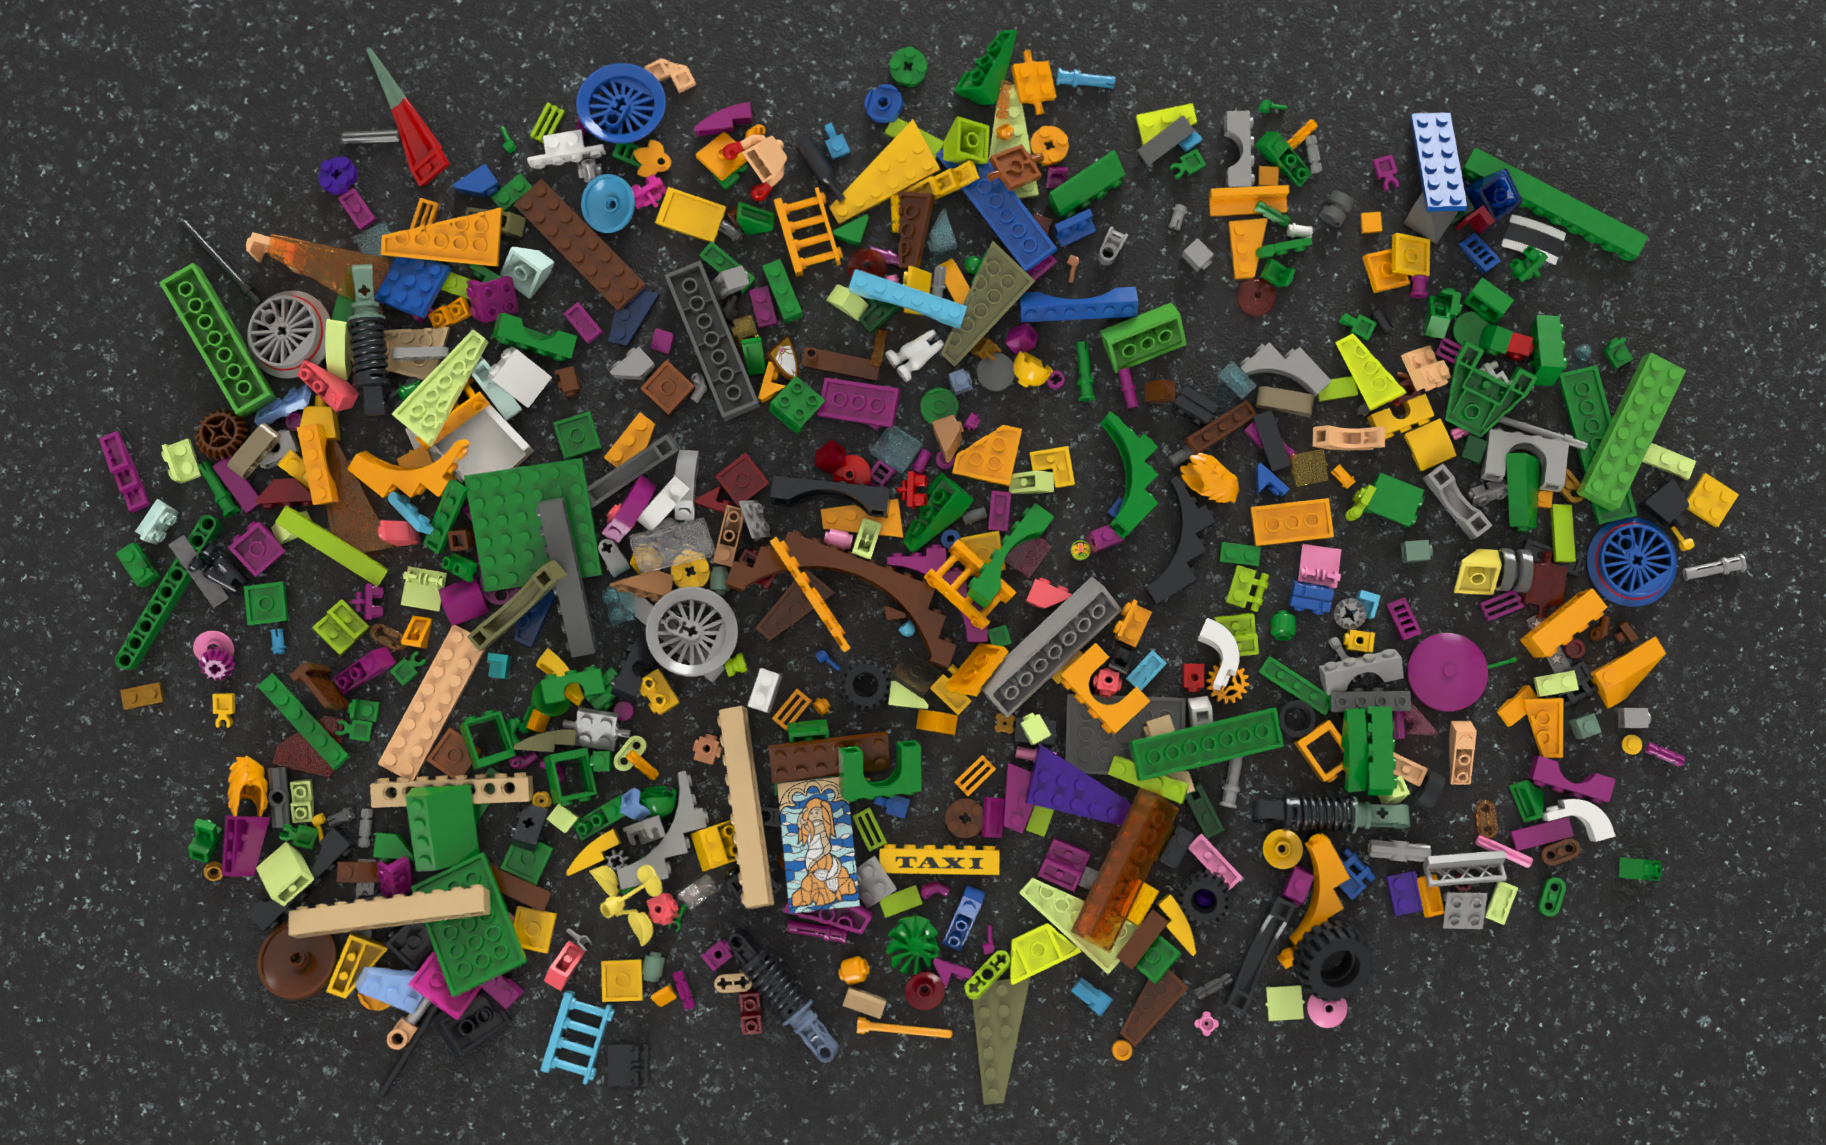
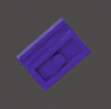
[1386,871,1423,916]

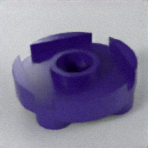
[319,157,358,195]

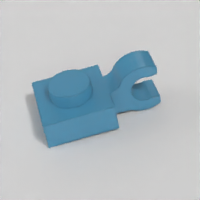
[825,123,850,160]

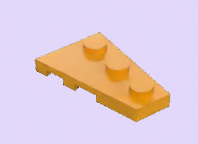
[604,412,656,482]

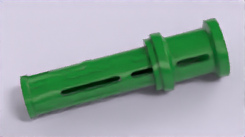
[1076,341,1096,402]
[198,461,240,518]

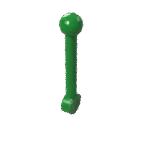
[1487,657,1518,669]

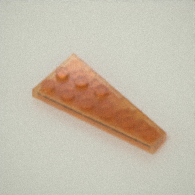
[267,234,390,315]
[325,440,394,553]

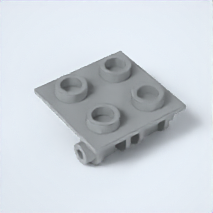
[739,500,771,542]
[1443,891,1487,929]

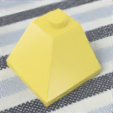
[1454,549,1502,595]

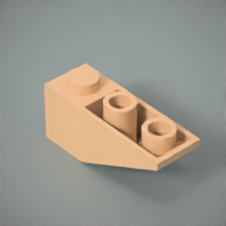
[1449,721,1477,785]

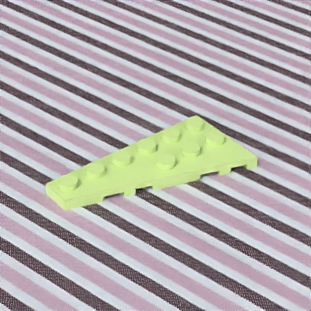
[989,84,1039,200]
[392,329,488,447]
[1019,878,1139,974]

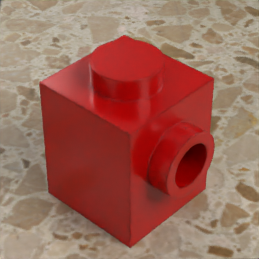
[1502,333,1534,361]
[1182,664,1204,692]

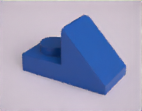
[1255,462,1289,497]

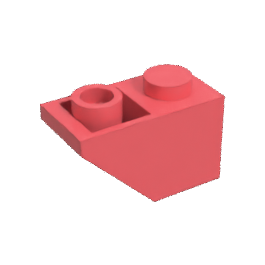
[1026,578,1072,610]

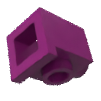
[701,939,734,972]

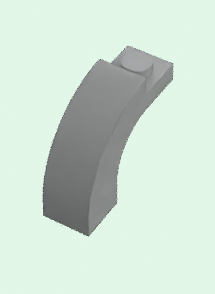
[675,450,699,521]

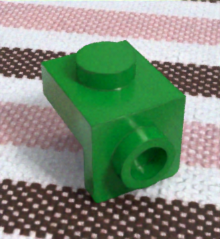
[1260,258,1295,287]
[1437,288,1462,320]

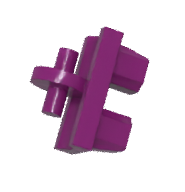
[350,584,383,620]

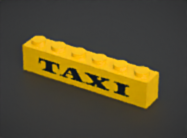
[880,844,999,875]

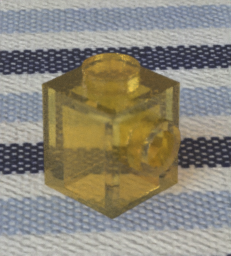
[731,315,759,343]

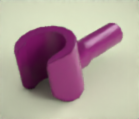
[982,926,994,955]

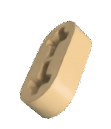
[714,973,753,993]

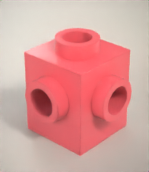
[1092,668,1122,698]
[646,893,679,926]

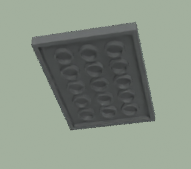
[1065,694,1186,775]

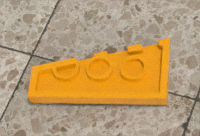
[821,499,903,538]

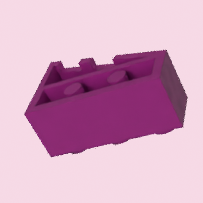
[1003,763,1034,833]
[222,815,270,877]

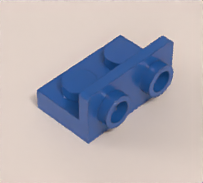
[1053,209,1096,247]

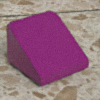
[1046,166,1068,189]
[651,328,675,354]

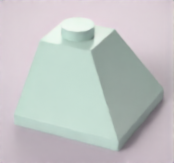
[500,247,554,299]

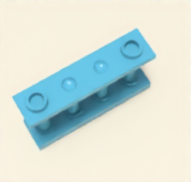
[540,990,615,1085]

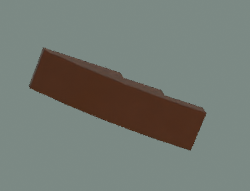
[489,863,552,912]

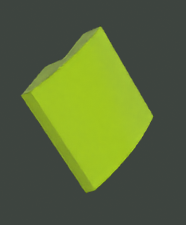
[312,599,369,656]
[1214,613,1259,659]

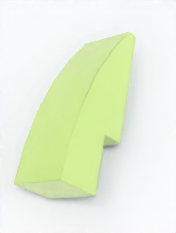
[325,319,352,380]

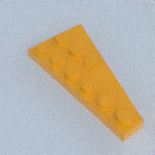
[381,207,503,267]
[770,537,850,652]

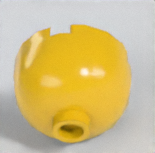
[1013,351,1053,387]

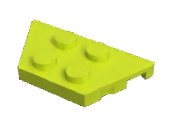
[1010,923,1081,985]

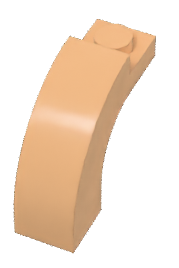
[1313,425,1385,451]

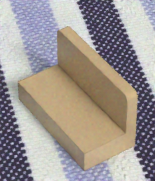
[843,986,887,1019]

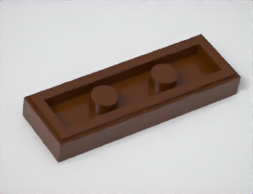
[1116,909,1168,969]

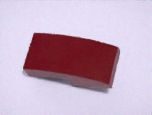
[739,990,763,1035]

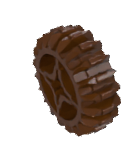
[194,408,249,461]

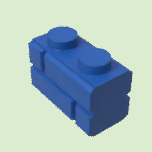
[1288,580,1334,615]

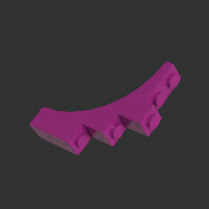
[887,545,988,643]

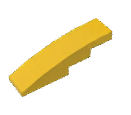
[903,160,980,200]

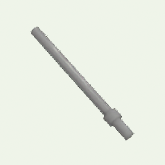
[1498,416,1587,450]

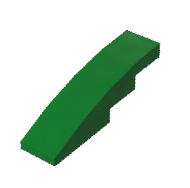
[1341,708,1368,792]

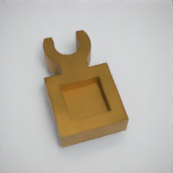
[970,337,1002,361]

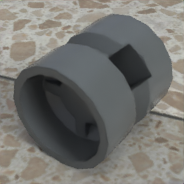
[1319,190,1355,227]

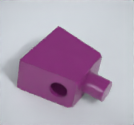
[1084,524,1126,555]
[1280,864,1314,906]

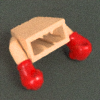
[722,135,787,202]

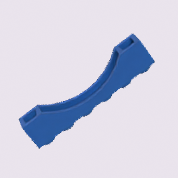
[1019,287,1138,322]

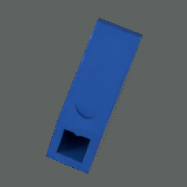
[942,885,985,951]

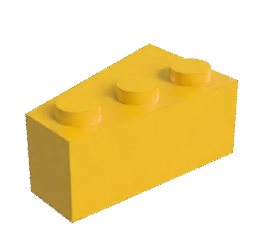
[326,931,388,999]

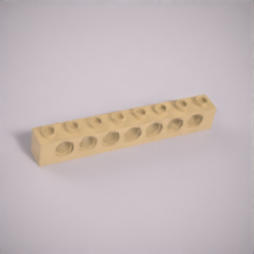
[370,772,534,808]

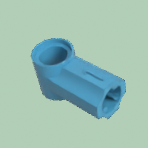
[1071,977,1113,1016]

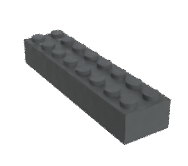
[665,260,760,422]

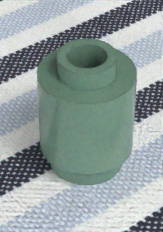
[710,566,730,596]
[642,951,665,982]

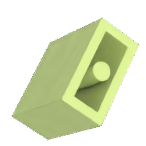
[256,841,314,906]

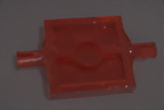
[1522,551,1568,618]

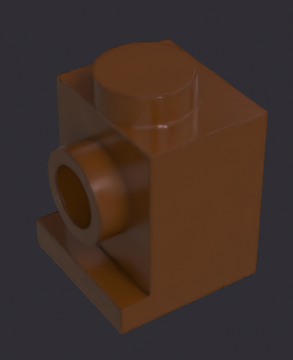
[554,366,582,398]
[447,526,475,551]

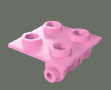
[1298,544,1341,588]

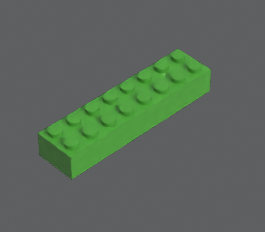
[159,263,277,418]
[1576,353,1686,511]

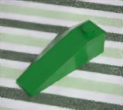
[954,30,1017,105]

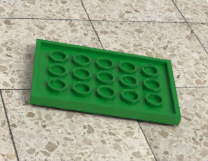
[411,852,528,997]

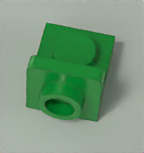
[1603,337,1633,370]
[348,699,381,722]

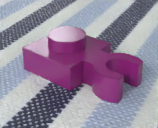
[1372,154,1399,191]

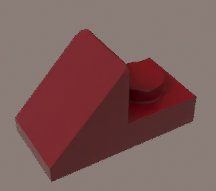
[695,486,732,514]

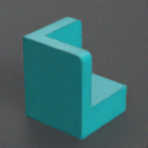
[487,653,512,679]

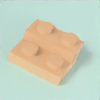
[1401,345,1452,392]

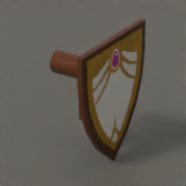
[765,335,799,381]

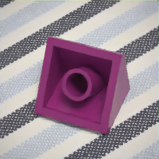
[438,576,490,626]

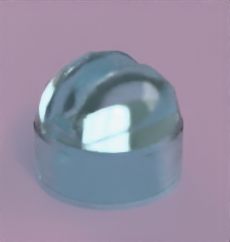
[1574,344,1593,361]

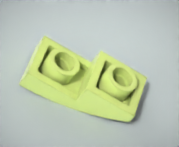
[290,779,314,823]

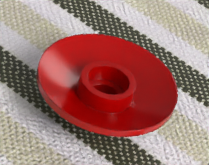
[833,455,871,485]

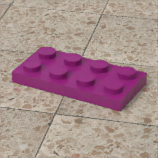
[817,377,901,428]

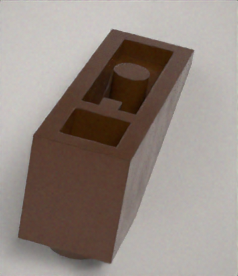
[337,861,393,883]

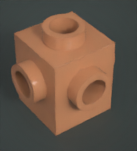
[693,734,723,765]

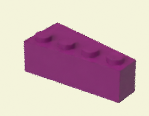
[783,902,873,934]

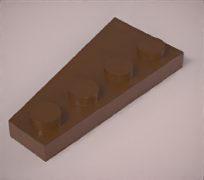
[755,569,835,641]

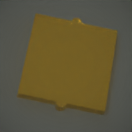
[1290,449,1329,487]

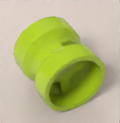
[724,653,748,677]

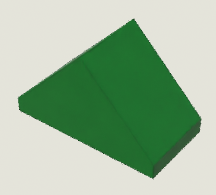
[832,214,869,248]

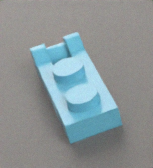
[388,492,434,534]

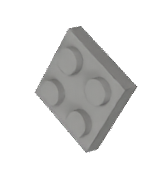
[856,856,897,909]

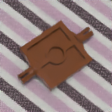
[987,144,1044,191]

